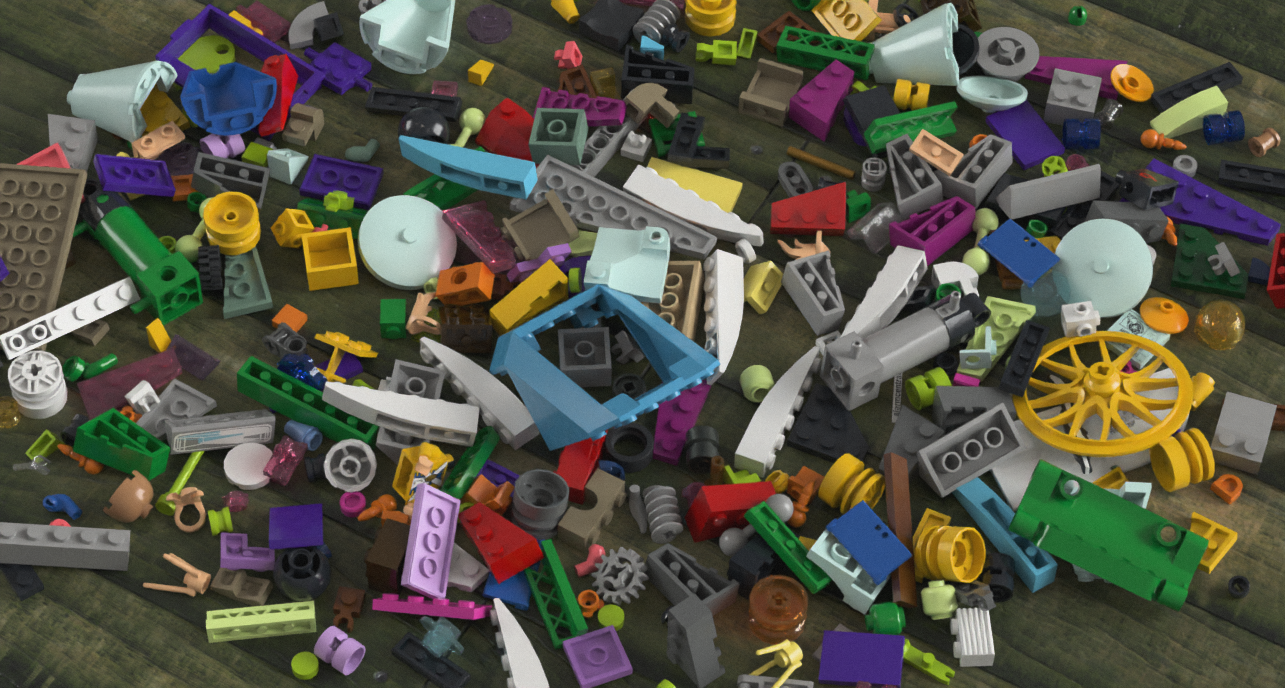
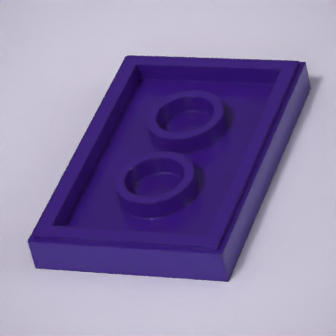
[986,100,1065,170]
[93,154,176,197]
[299,154,384,210]
[269,503,323,550]
[818,630,905,688]

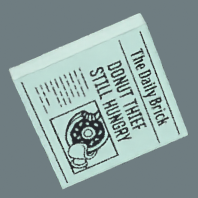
[1104,309,1170,370]

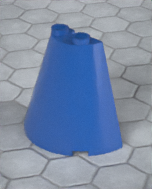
[180,62,277,136]

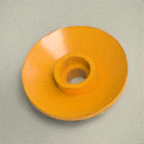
[1110,64,1154,102]
[1139,297,1189,334]

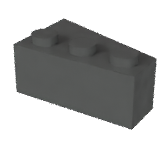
[644,543,740,616]

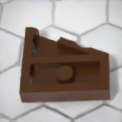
[756,11,820,53]
[557,64,597,99]

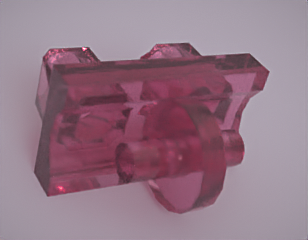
[263,435,308,486]

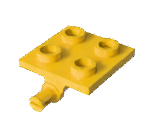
[309,331,378,384]

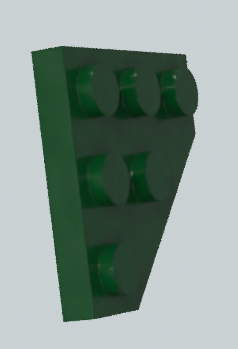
[1170,224,1248,299]

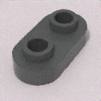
[778,162,813,198]

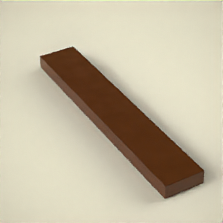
[883,452,917,609]

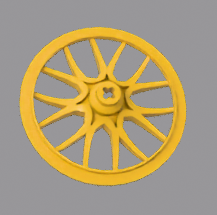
[1012,331,1193,457]

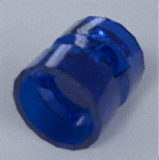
[1203,110,1245,145]
[1062,118,1101,149]

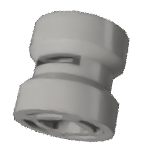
[861,157,887,191]

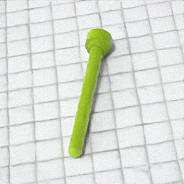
[155,414,217,516]

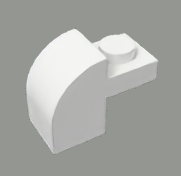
[931,262,979,299]

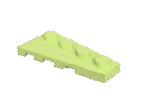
[957,296,1036,382]

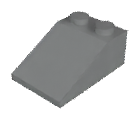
[1211,392,1277,475]

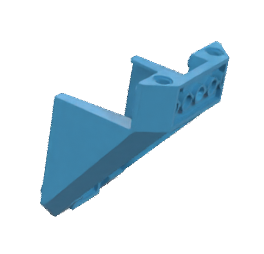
[489,285,720,451]

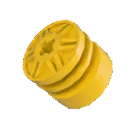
[1149,428,1215,492]
[818,453,885,515]
[915,525,986,583]

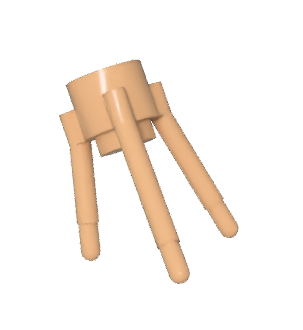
[143,553,211,597]

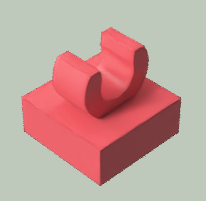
[554,41,583,70]

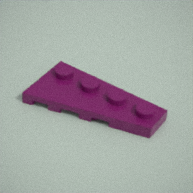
[1025,56,1127,100]
[533,87,627,127]
[653,379,711,466]

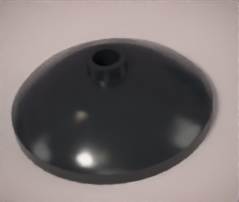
[952,24,980,75]

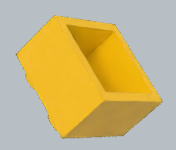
[301,227,359,291]

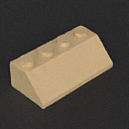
[643,261,705,342]

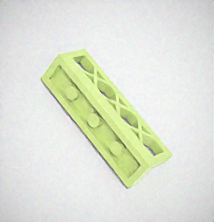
[206,600,316,643]

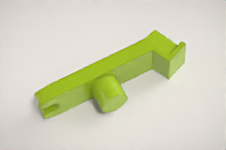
[903,639,955,685]

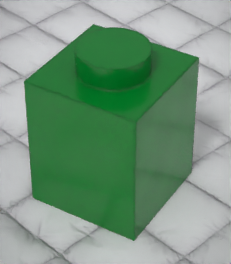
[380,299,407,339]

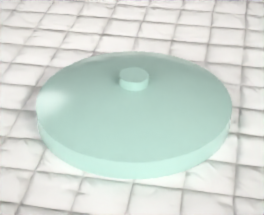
[358,195,457,290]
[1052,219,1153,318]

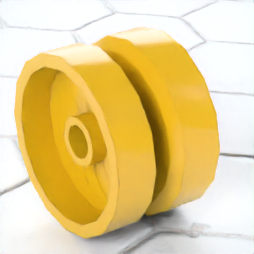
[685,0,737,37]
[203,192,261,255]

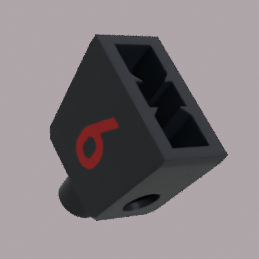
[1115,169,1179,210]

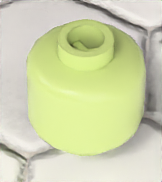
[740,365,775,402]
[921,580,958,620]

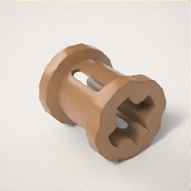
[1248,127,1281,157]

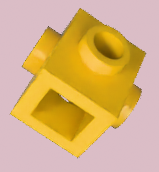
[271,208,314,248]

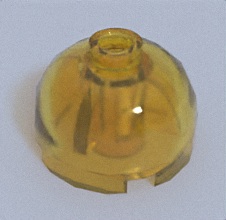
[1194,299,1245,350]

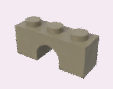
[558,468,627,552]

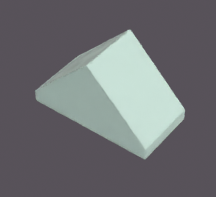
[267,148,309,184]

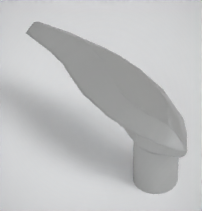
[629,485,647,534]

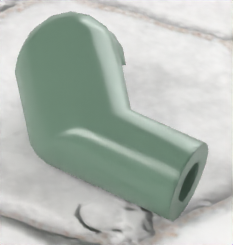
[345,139,380,162]

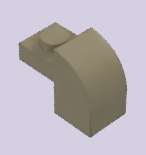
[624,83,680,129]
[282,103,324,146]

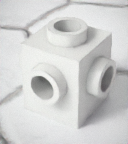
[1061,301,1100,338]

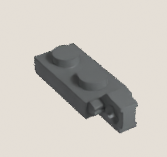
[948,580,996,611]

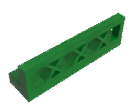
[776,26,875,80]
[864,101,958,154]
[403,146,485,211]
[297,198,368,239]
[523,539,588,649]

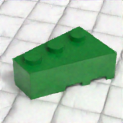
[73,408,170,481]

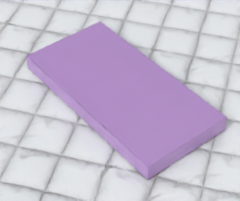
[401,483,461,599]

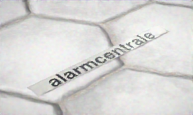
[892,373,902,423]

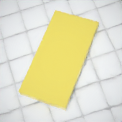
[647,157,743,213]

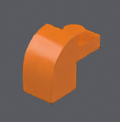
[459,474,515,516]

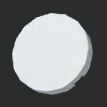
[224,442,276,490]

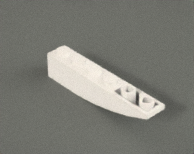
[623,164,764,246]
[836,245,928,340]
[703,249,744,385]
[0,277,140,360]
[420,337,539,450]
[734,346,822,478]
[322,381,480,447]
[490,598,549,688]

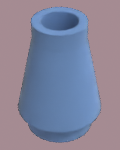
[284,420,323,451]

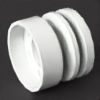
[8,350,68,419]

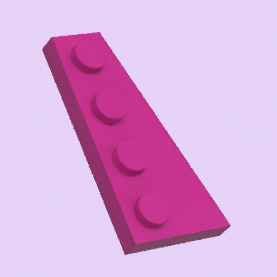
[372,593,492,620]

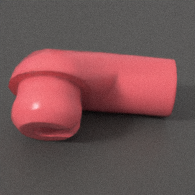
[574,544,605,578]

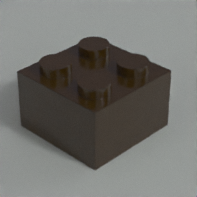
[364,518,410,596]

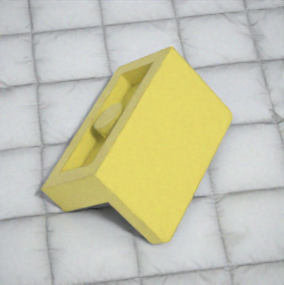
[744,261,783,314]

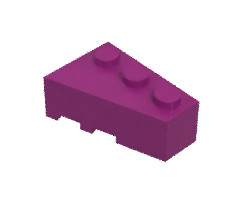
[789,60,854,142]
[889,196,976,266]

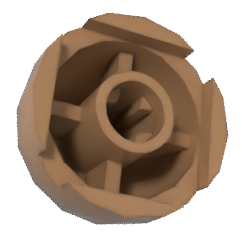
[103,470,154,523]

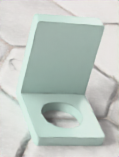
[960,326,997,369]

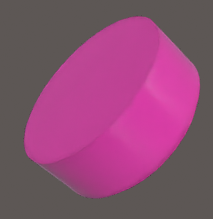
[340,491,366,517]

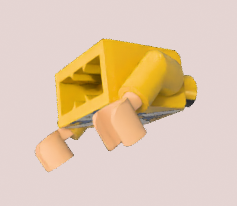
[392,442,455,519]

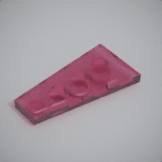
[442,200,516,274]
[77,348,183,420]

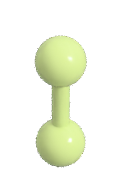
[448,108,486,148]
[175,197,214,263]
[962,208,999,275]

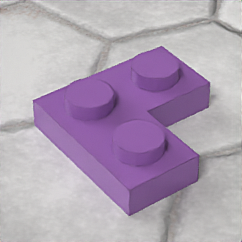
[507,243,572,283]
[220,532,275,572]

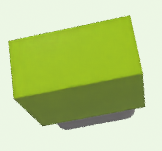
[242,138,277,168]

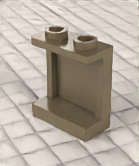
[739,58,803,126]
[501,189,580,262]

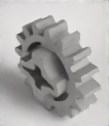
[591,547,649,606]

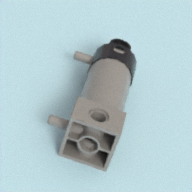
[820,291,991,411]

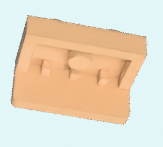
[131,121,185,160]

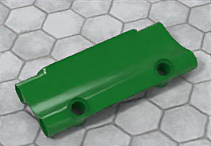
[1008,459,1209,612]

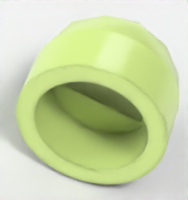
[424,277,439,299]

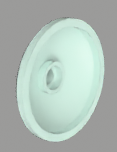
[956,76,1028,113]

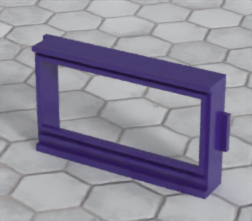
[155,4,325,141]

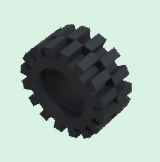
[198,245,223,291]

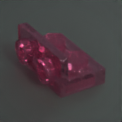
[236,1,291,43]

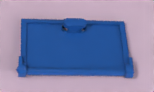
[978,219,1060,288]
[826,500,912,585]
[482,539,545,610]

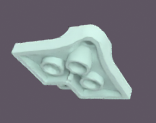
[583,226,670,303]
[806,529,891,615]

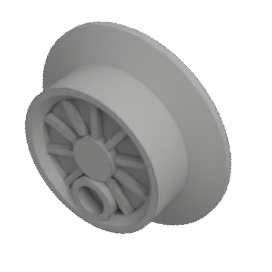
[976,27,1039,82]

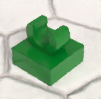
[845,190,871,223]

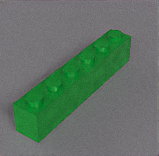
[237,356,380,451]

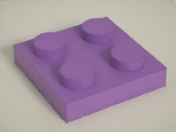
[563,625,633,688]

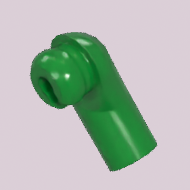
[81,353,118,380]

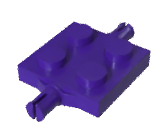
[304,42,373,95]

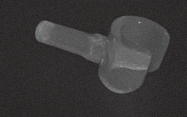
[13,455,51,475]

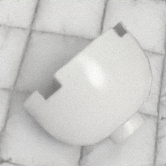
[324,439,377,492]

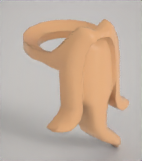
[777,231,830,260]
[406,292,441,335]
[166,487,206,533]

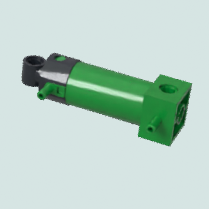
[72,178,203,326]

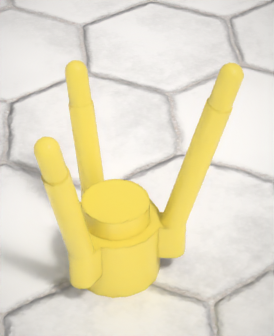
[749,639,803,688]

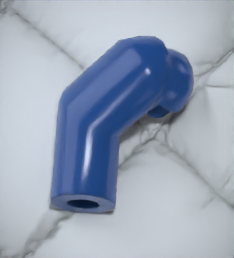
[43,494,82,520]

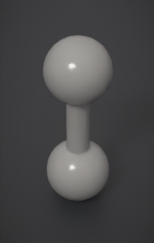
[719,494,794,557]

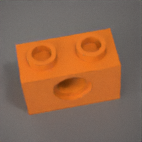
[435,262,495,306]

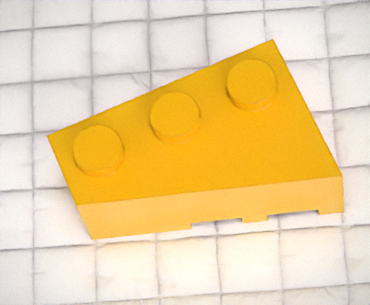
[490,259,568,336]

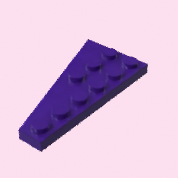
[1119,158,1281,246]

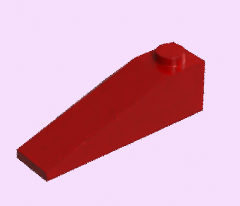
[257,54,298,137]
[475,98,540,169]

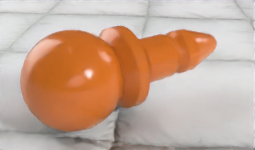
[1141,129,1187,150]
[1161,217,1177,246]
[58,444,104,474]
[786,481,814,528]
[357,494,397,521]

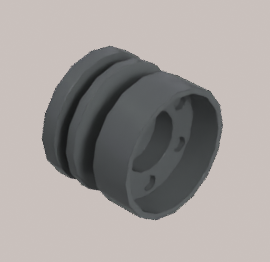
[510,469,569,540]

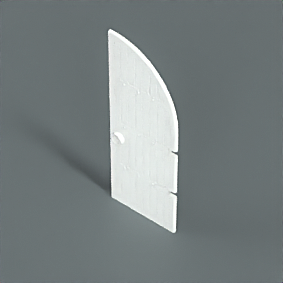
[990,368,1190,511]

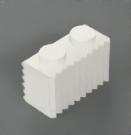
[950,607,995,667]

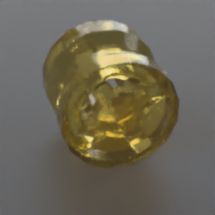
[0,396,21,428]

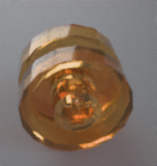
[748,575,808,645]

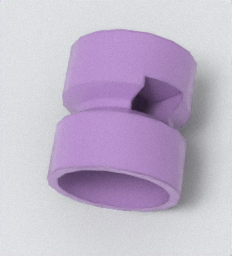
[200,134,245,159]
[314,626,366,676]

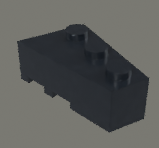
[621,44,695,104]
[727,530,800,604]

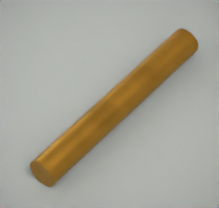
[787,146,856,180]

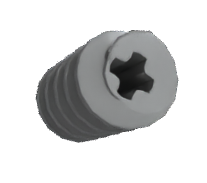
[632,0,681,43]
[642,485,683,544]

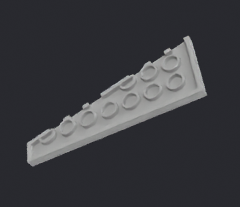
[510,155,717,260]

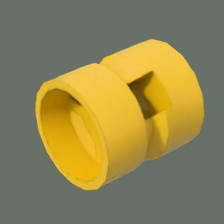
[893,79,931,111]

